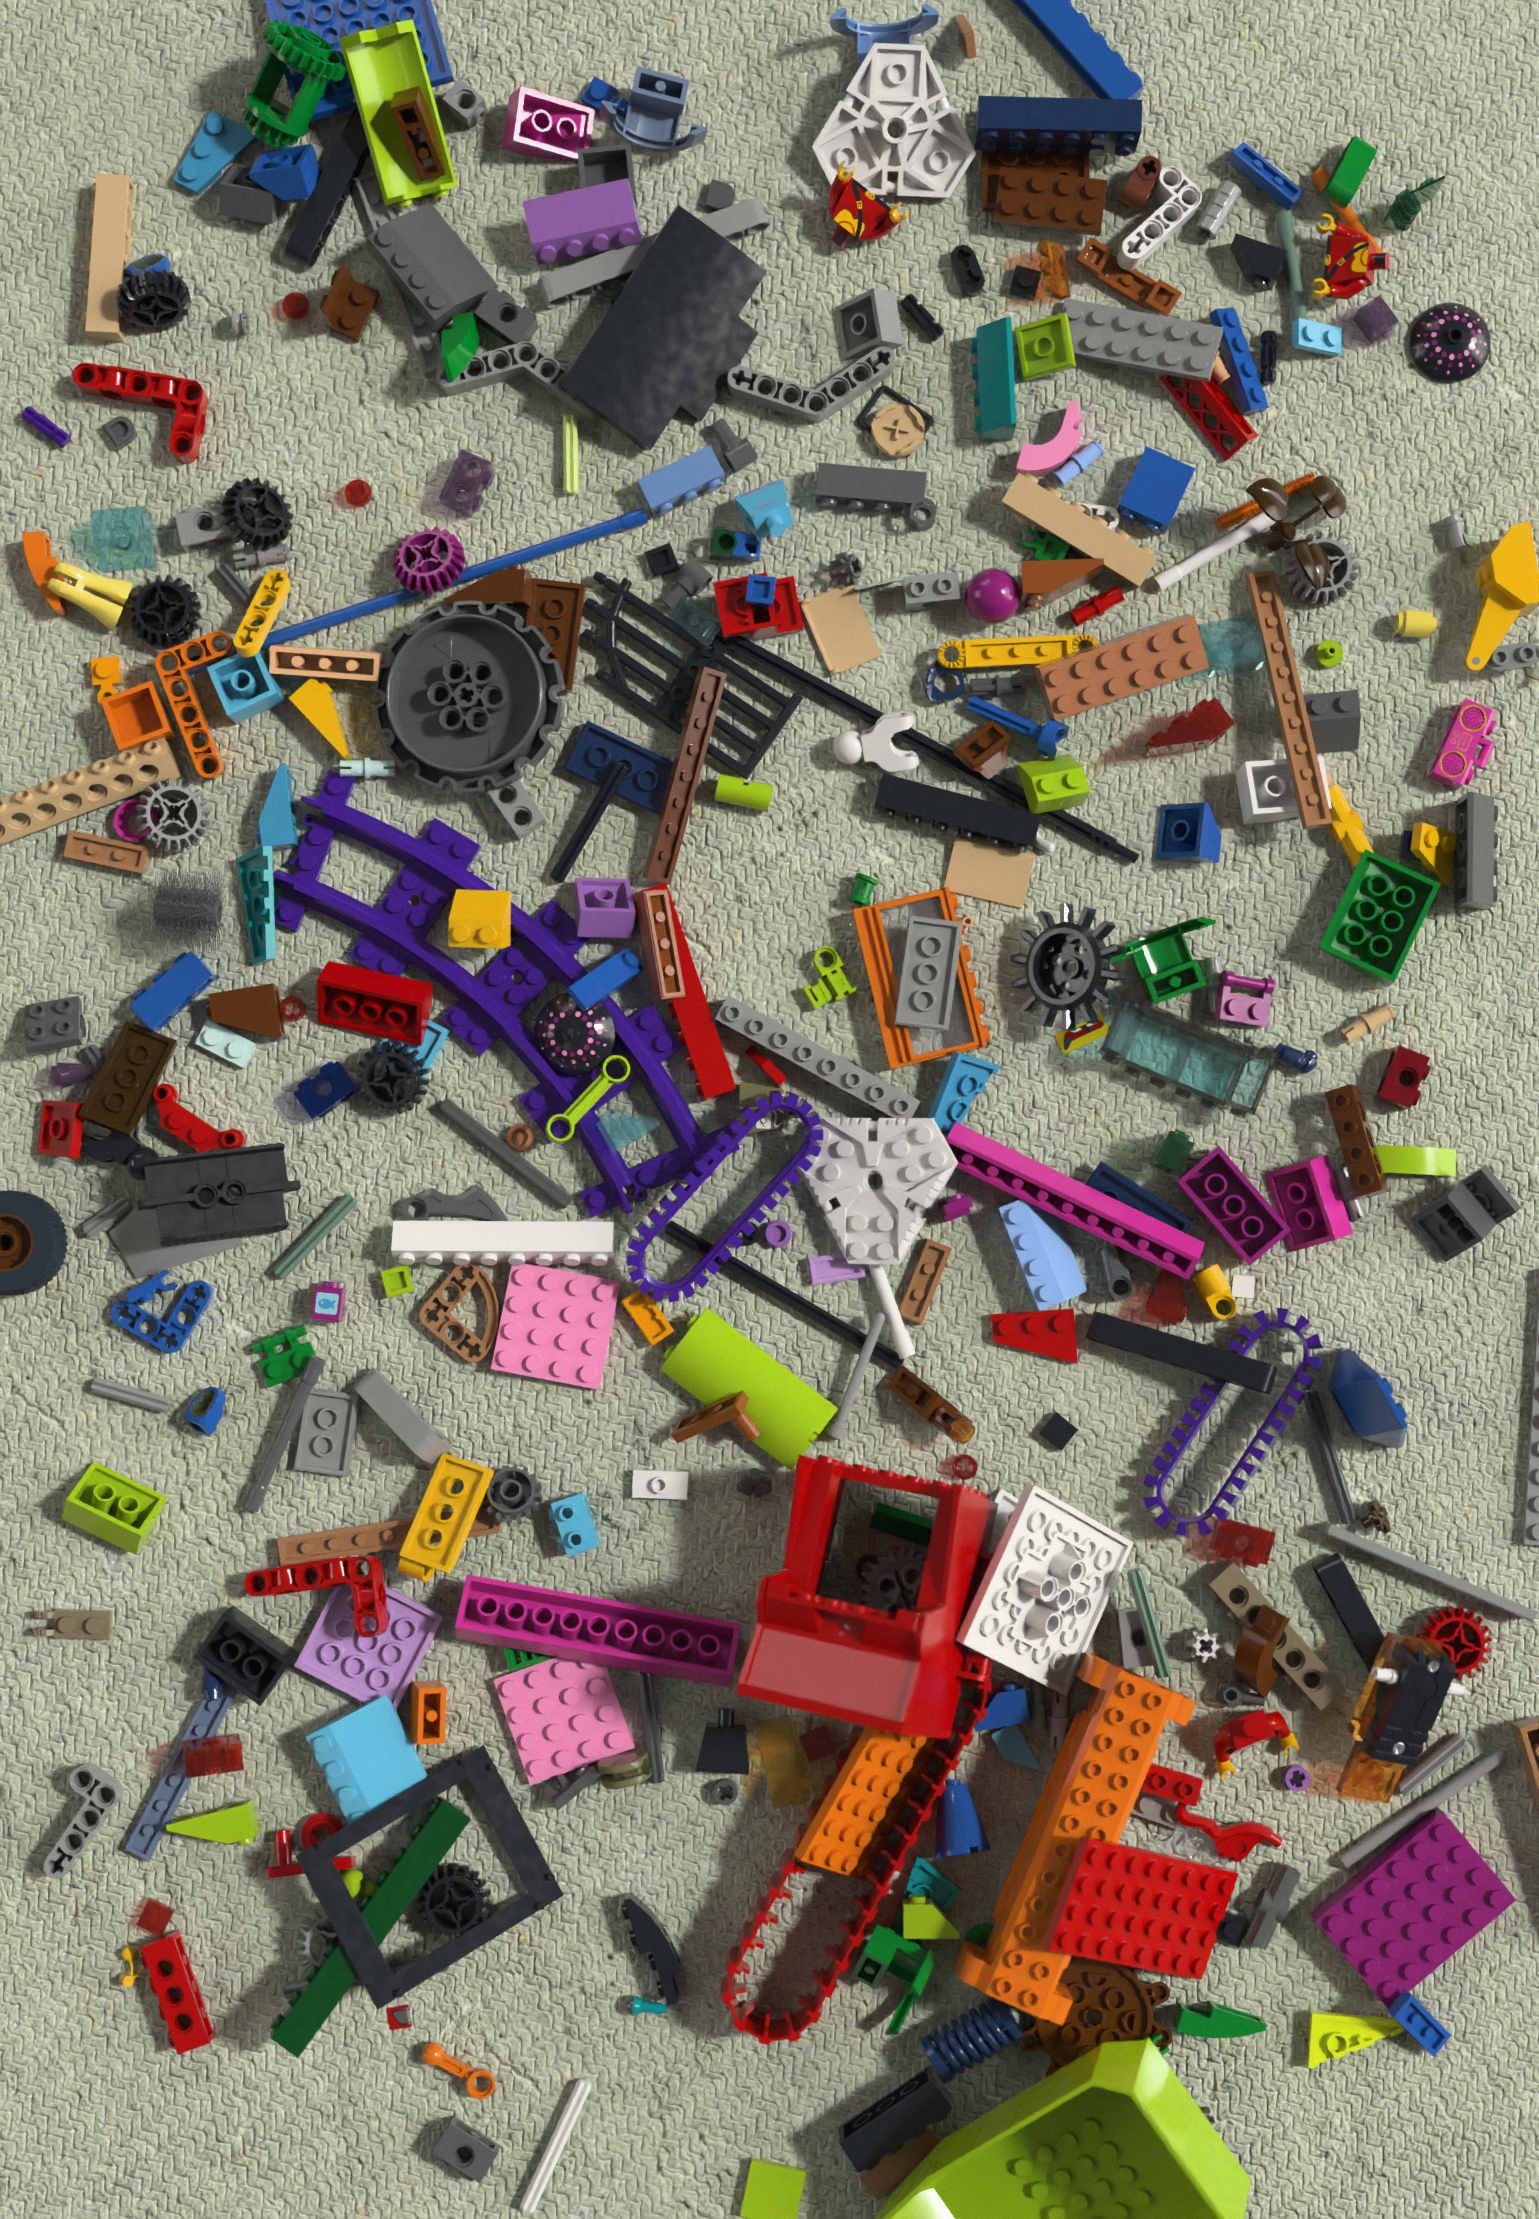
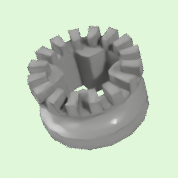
[232,310,250,335]

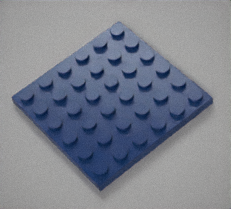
[265,0,454,122]

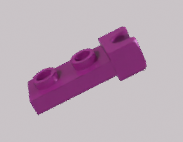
[938,1193,973,1222]

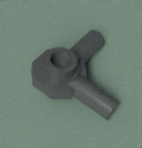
[1215,1658,1265,1709]

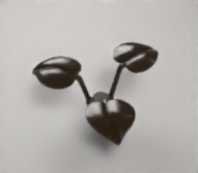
[1245,475,1346,591]

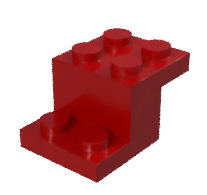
[713,572,804,641]

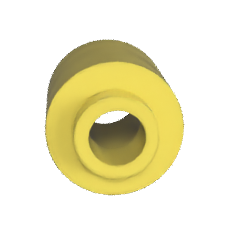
[1395,609,1437,639]

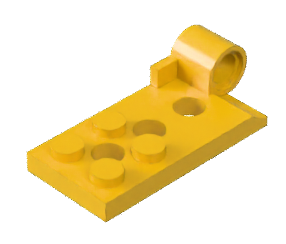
[398,1452,494,1582]

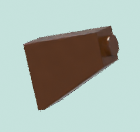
[205,983,286,1040]

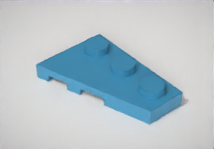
[927,1050,1001,1135]

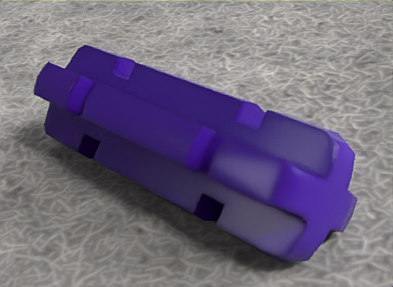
[21,406,70,447]

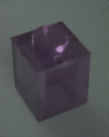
[1353,295,1399,345]

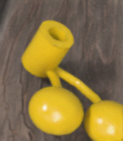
[119,1947,145,1987]

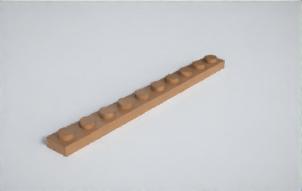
[1245,570,1332,830]

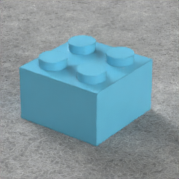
[207,649,285,724]

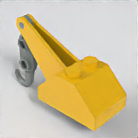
[1463,522,1539,673]

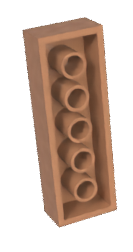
[1033,613,1209,721]

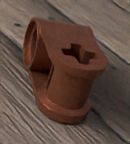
[1117,156,1161,213]

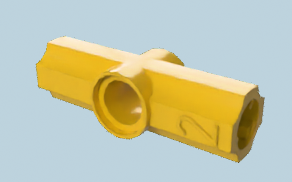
[1328,784,1374,868]

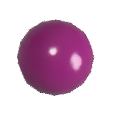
[964,568,1021,625]

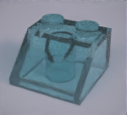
[91,506,157,572]
[1198,615,1266,678]

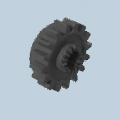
[482,1464,543,1526]

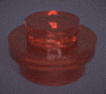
[282,292,310,320]
[345,480,372,507]

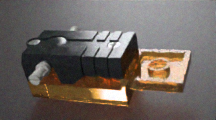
[1336,1631,1466,1804]

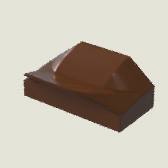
[953,720,1012,780]

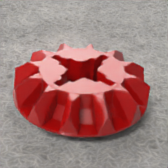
[301,1812,343,1850]

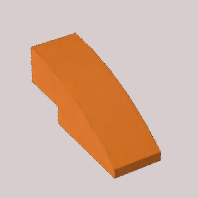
[22,531,67,617]

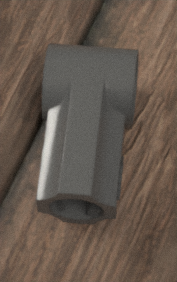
[1099,1246,1133,1301]

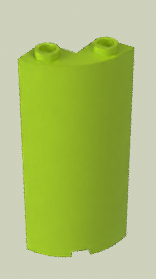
[339,20,458,208]
[660,1308,838,1471]

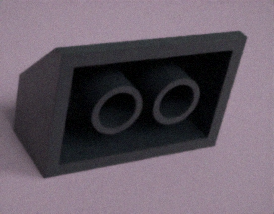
[193,1605,300,1706]

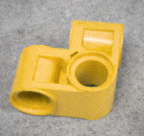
[1192,1263,1237,1321]

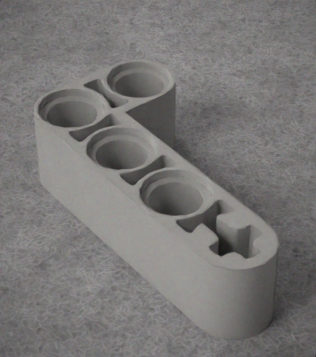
[354,1367,453,1465]
[44,1763,123,1879]

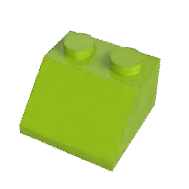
[1017,754,1090,814]

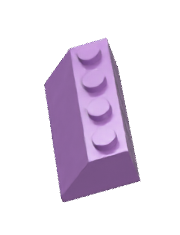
[523,178,643,265]

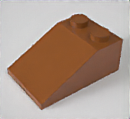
[1017,558,1104,611]

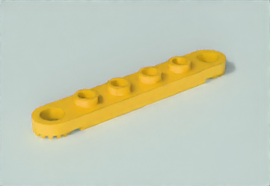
[937,634,1098,669]

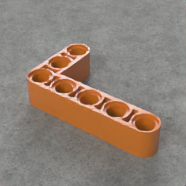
[155,631,235,779]

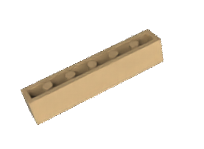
[82,173,135,342]
[1000,472,1157,589]

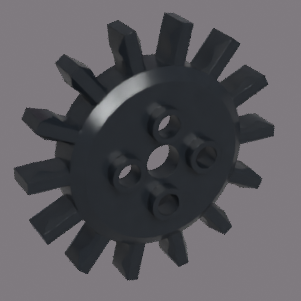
[1010,903,1127,1031]

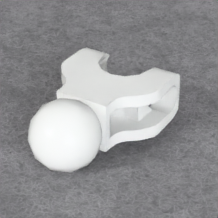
[833,712,919,772]

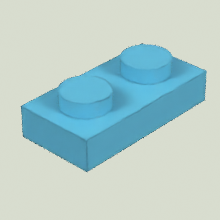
[1292,318,1342,357]

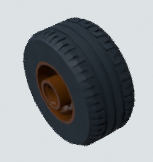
[0,1190,68,1295]

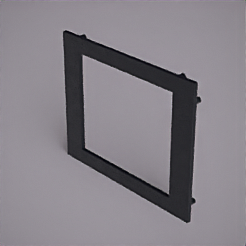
[295,1745,564,2010]

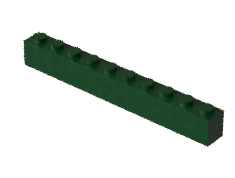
[269,1796,471,2058]

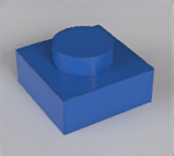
[746,574,776,607]

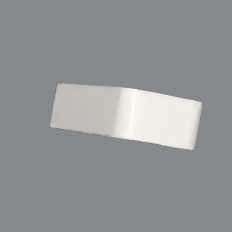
[1117,166,1202,271]

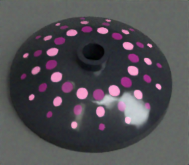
[1409,303,1491,383]
[534,993,616,1074]

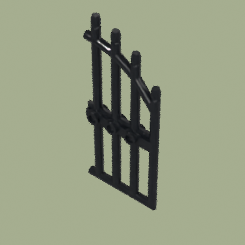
[582,571,803,780]

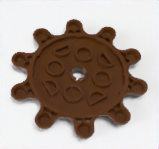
[1018,1956,1173,2078]

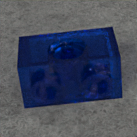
[293,1061,361,1121]

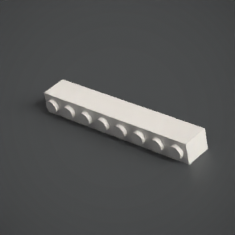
[391,1221,615,1266]

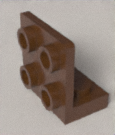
[320,263,380,342]

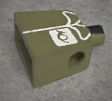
[739,1082,799,1135]

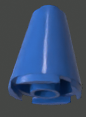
[935,1779,991,1858]

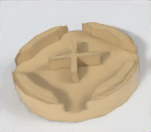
[871,403,924,457]

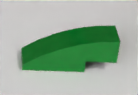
[441,311,480,382]
[1173,2001,1267,2038]

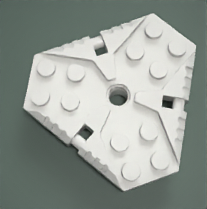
[812,43,976,198]
[797,1118,958,1265]

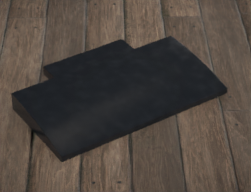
[559,205,767,451]

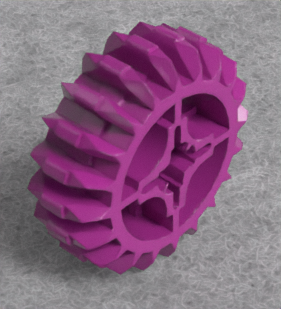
[392,526,466,597]

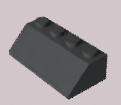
[1454,792,1498,910]

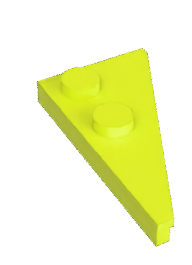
[1306,2011,1405,2069]

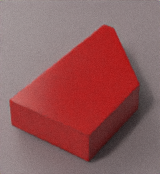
[745,1045,787,1088]

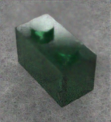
[1148,1129,1195,1175]

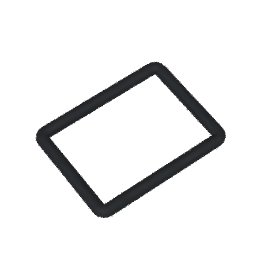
[857,385,934,457]

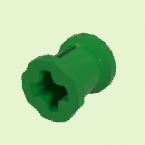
[847,873,879,907]

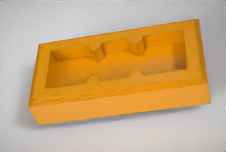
[621,1289,675,1346]

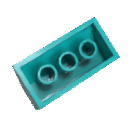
[970,317,1017,442]

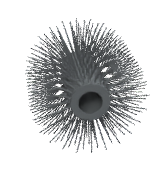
[149,867,226,954]

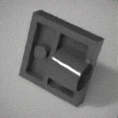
[25,996,86,1054]

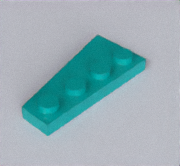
[236,846,276,965]

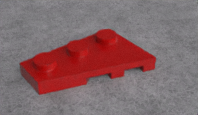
[991,1309,1078,1363]

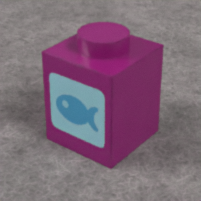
[311,1281,347,1322]

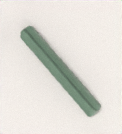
[273,1193,357,1279]
[1127,1568,1171,1678]

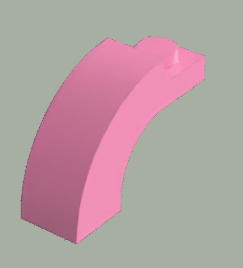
[1014,400,1083,478]

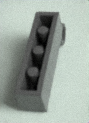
[816,463,937,532]

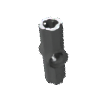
[1243,1861,1301,1950]

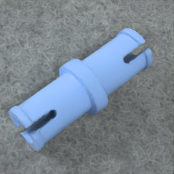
[1052,440,1104,487]

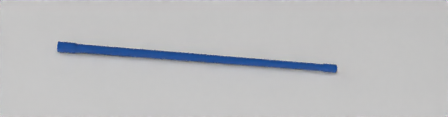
[188,508,648,675]

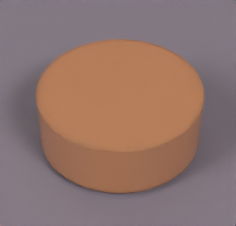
[506,1124,534,1151]

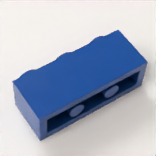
[130,951,218,1032]

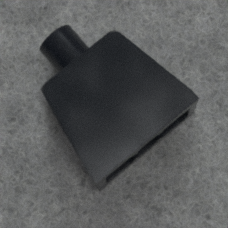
[696,1708,750,1775]

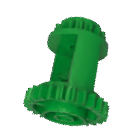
[243,19,347,148]

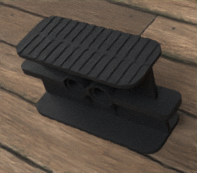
[137,1143,301,1247]

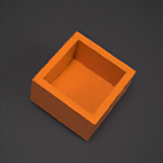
[100,680,177,752]

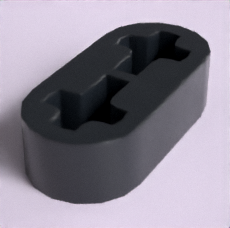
[950,245,985,297]

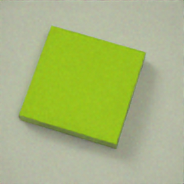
[1014,312,1076,382]
[740,2158,806,2219]

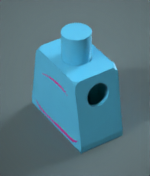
[734,479,794,538]

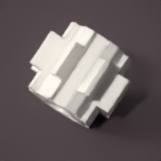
[1186,1626,1222,1663]

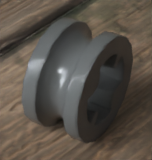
[713,1778,738,1805]

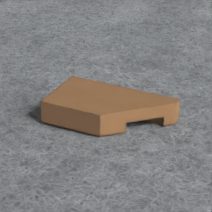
[953,14,977,59]

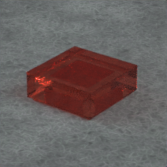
[799,1725,835,1763]
[136,1897,175,1937]

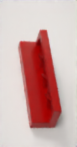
[1159,374,1259,461]

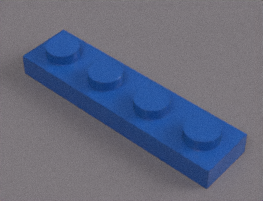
[1209,308,1269,414]

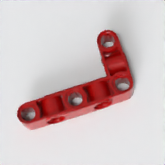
[73,363,208,464]
[244,1555,389,1638]

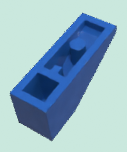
[566,948,644,1012]

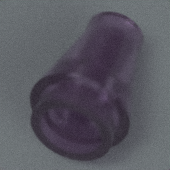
[51,1062,93,1089]

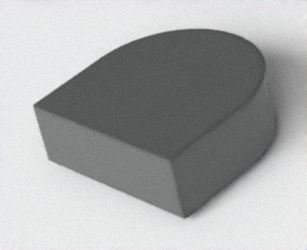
[705,179,735,211]
[103,416,136,450]

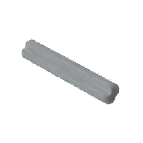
[91,1377,172,1413]
[1396,1733,1467,1796]

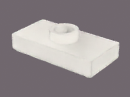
[632,1469,688,1500]

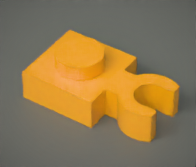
[90,656,122,705]

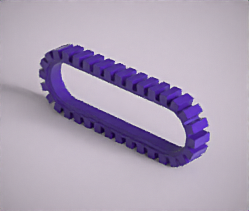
[626,1090,823,1302]

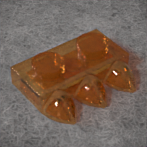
[1036,240,1071,300]

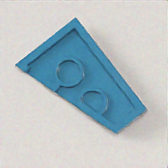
[173,110,259,196]

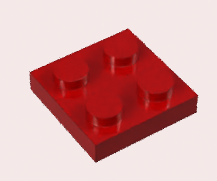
[36,1100,84,1158]

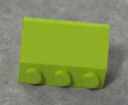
[62,1461,167,1555]

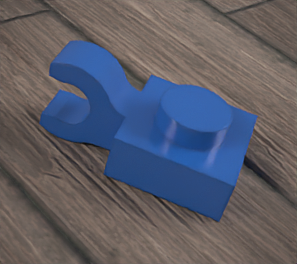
[581,77,629,118]
[125,1270,178,1305]

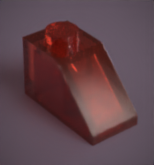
[1142,1268,1188,1326]

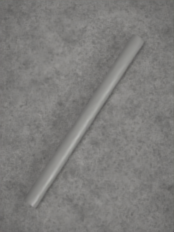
[1338,1748,1507,1868]

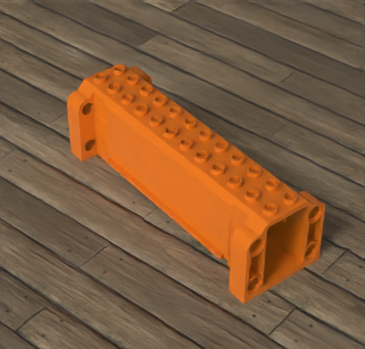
[953,1652,1196,2025]

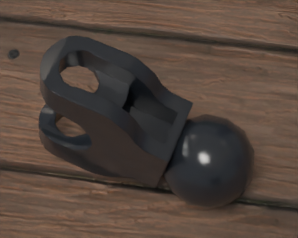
[81,1125,159,1181]

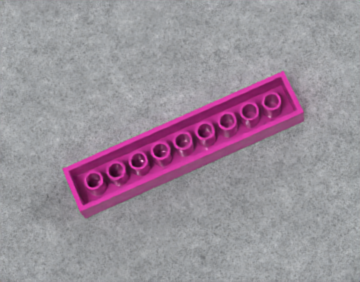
[455,1575,741,1687]

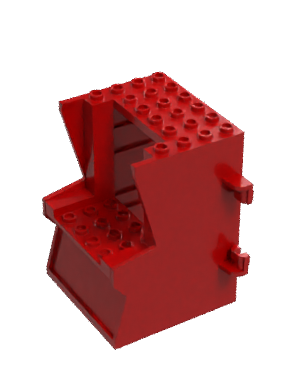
[736,1455,999,1739]

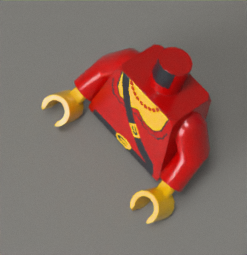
[827,161,909,249]
[1311,214,1390,300]
[1213,1709,1299,1780]

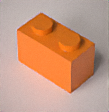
[410,1680,446,1745]

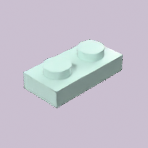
[195,1019,257,1069]

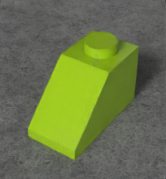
[902,1894,960,1939]

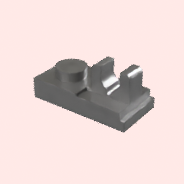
[546,1762,601,1811]

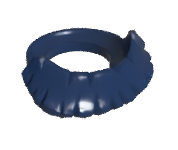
[924,660,965,705]

